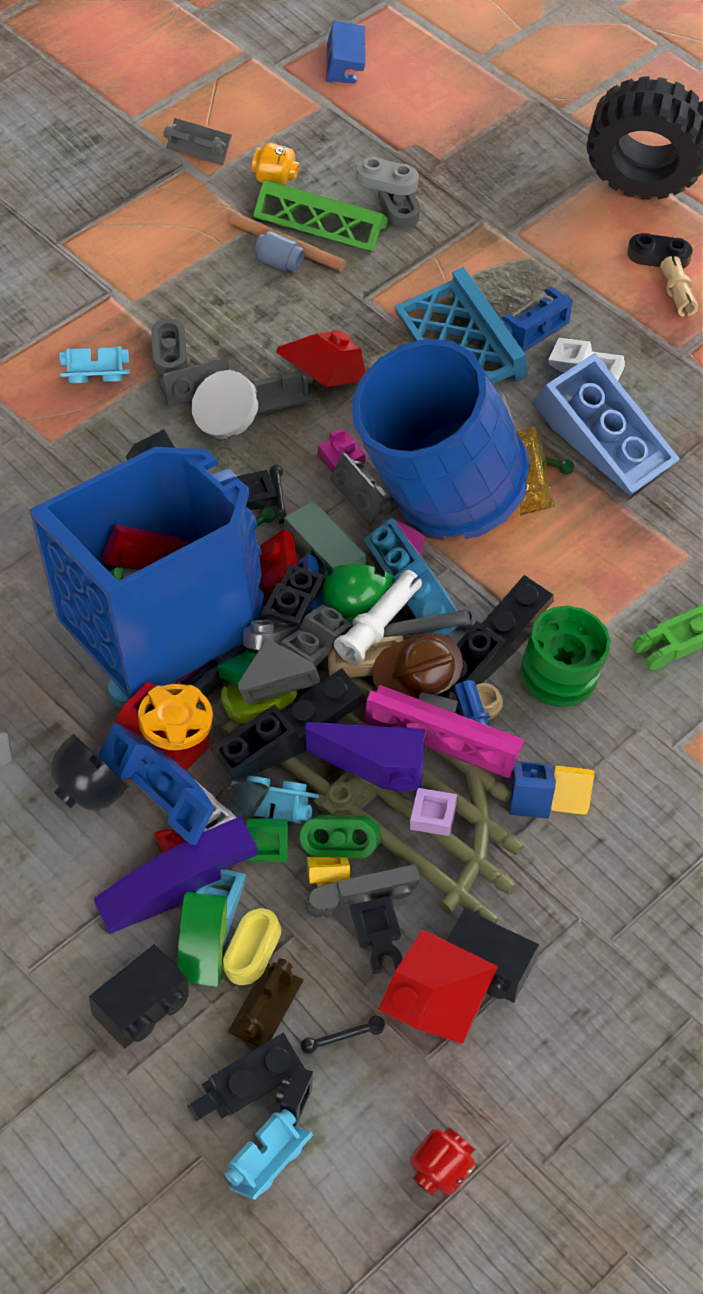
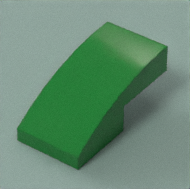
[178,892,227,987]

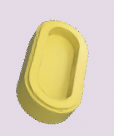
[222,908,282,985]

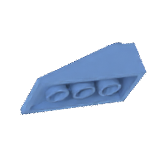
[532,353,681,496]

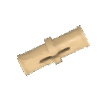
[660,256,698,317]

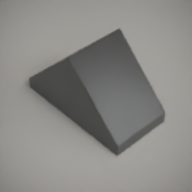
[238,639,321,704]

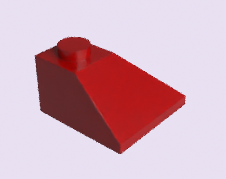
[276,330,366,387]
[378,929,498,1044]

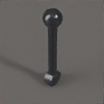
[269,464,286,524]
[301,1016,385,1054]

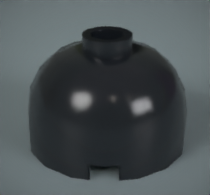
[51,734,129,810]

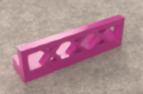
[364,685,524,779]

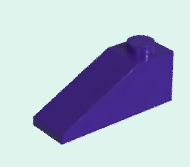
[305,722,425,792]

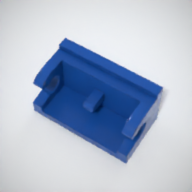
[326,20,365,83]
[502,287,573,352]

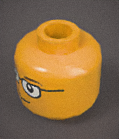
[251,142,300,186]

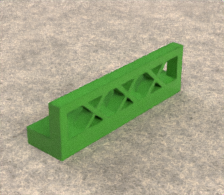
[253,180,389,253]

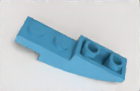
[364,517,458,636]

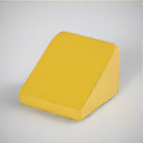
[551,765,595,815]

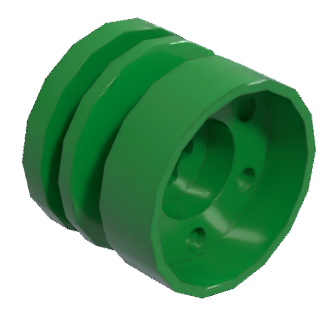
[520,605,611,707]

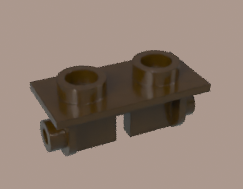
[228,958,304,1047]

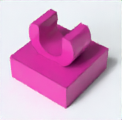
[318,428,366,473]

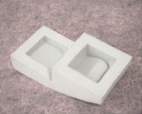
[548,338,625,381]

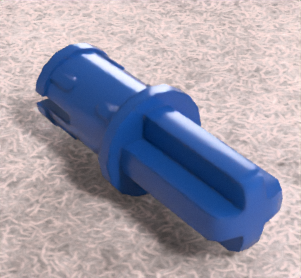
[453,680,490,726]

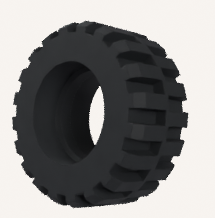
[587,76,703,200]

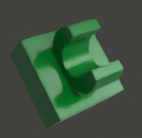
[247,819,287,862]

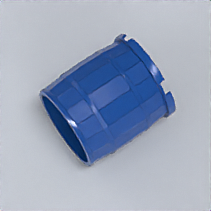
[352,338,530,540]

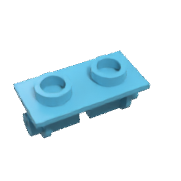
[60,346,130,383]
[231,776,319,824]
[224,1109,313,1200]

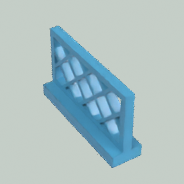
[395,267,527,384]

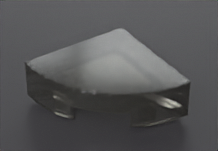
[215,781,271,822]

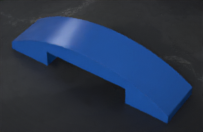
[98,723,214,845]

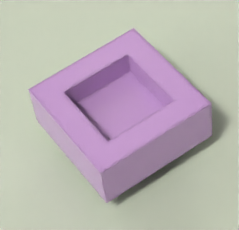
[410,788,457,836]

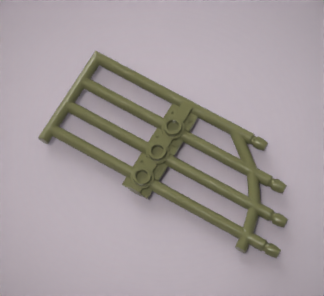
[220,656,524,923]

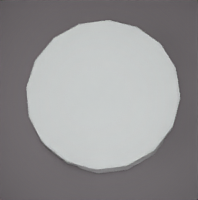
[192,370,258,439]

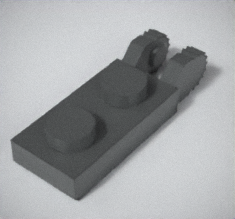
[306,864,421,918]

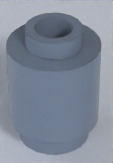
[254,231,305,273]

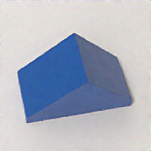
[510,761,556,819]

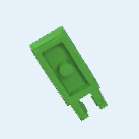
[632,605,703,671]

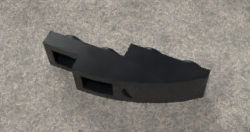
[447,575,554,692]
[210,668,366,780]

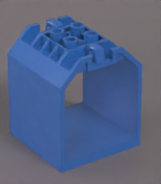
[29,447,265,699]

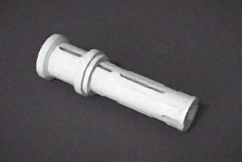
[334,570,422,665]

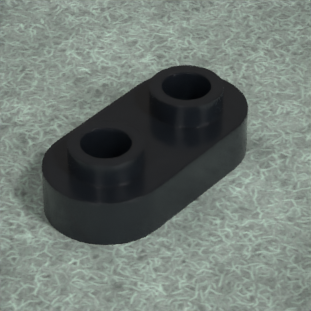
[627,233,693,268]

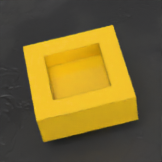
[307,857,350,888]

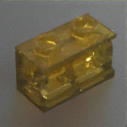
[516,427,555,515]

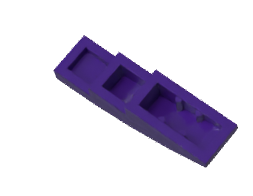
[94,816,258,934]

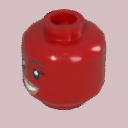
[410,1127,475,1196]

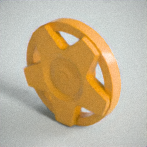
[138,684,213,750]

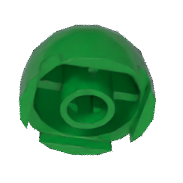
[322,564,395,623]

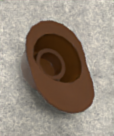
[372,633,463,699]

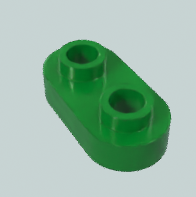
[300,815,381,859]

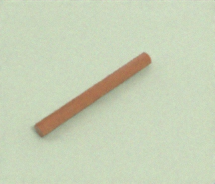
[230,212,346,272]

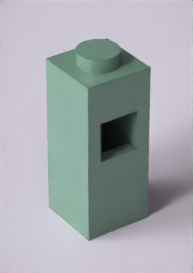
[284,501,366,575]

